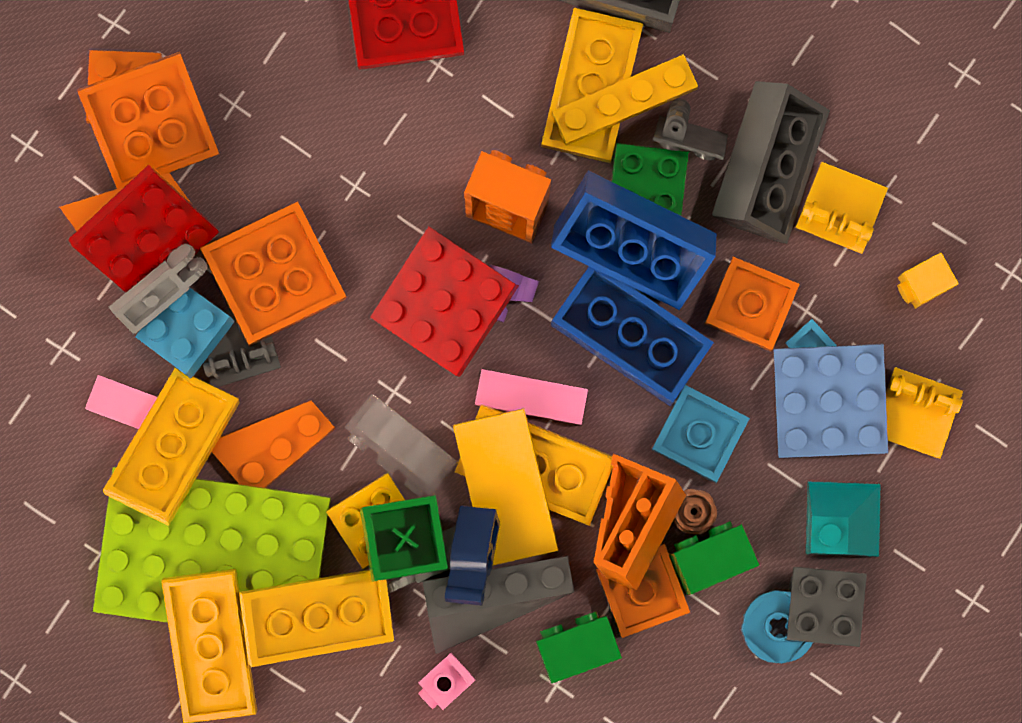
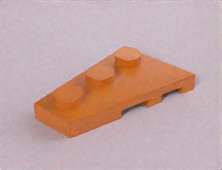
[212,400,336,488]

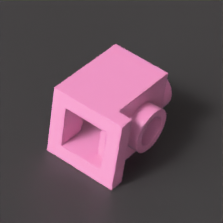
[418,653,476,710]

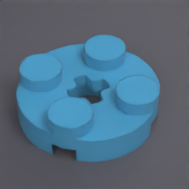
[741,590,813,664]

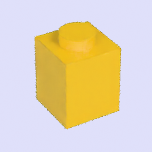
[897,253,959,309]

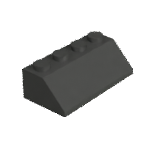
[712,81,830,244]

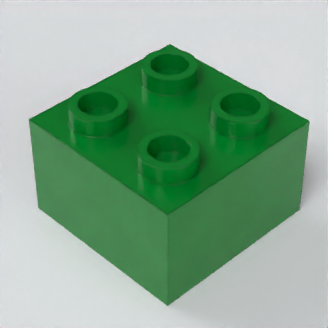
[611,143,689,216]
[360,495,448,582]
[669,521,760,595]
[535,612,622,684]

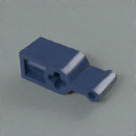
[445,506,500,606]

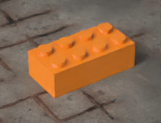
[464,150,551,244]

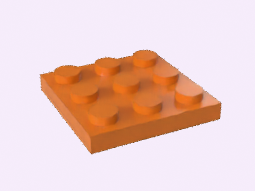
[77,51,219,189]
[200,201,346,346]

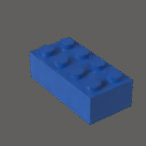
[551,170,717,310]
[551,266,714,406]

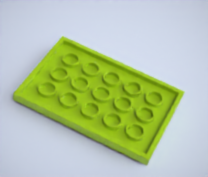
[93,467,331,623]

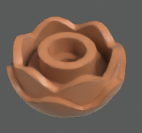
[673,489,717,534]

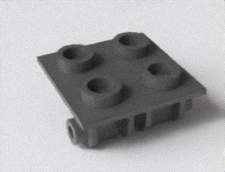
[653,98,728,160]
[203,309,281,388]
[787,567,867,647]

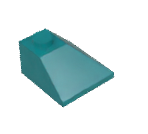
[806,481,881,557]

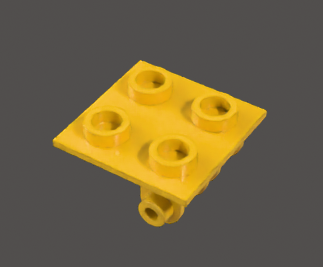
[795,162,888,254]
[886,367,963,459]
[326,473,405,569]

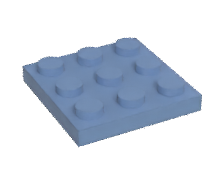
[773,344,888,458]

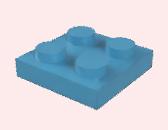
[135,287,235,378]
[651,385,750,483]

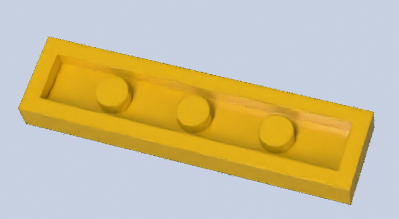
[552,54,698,146]

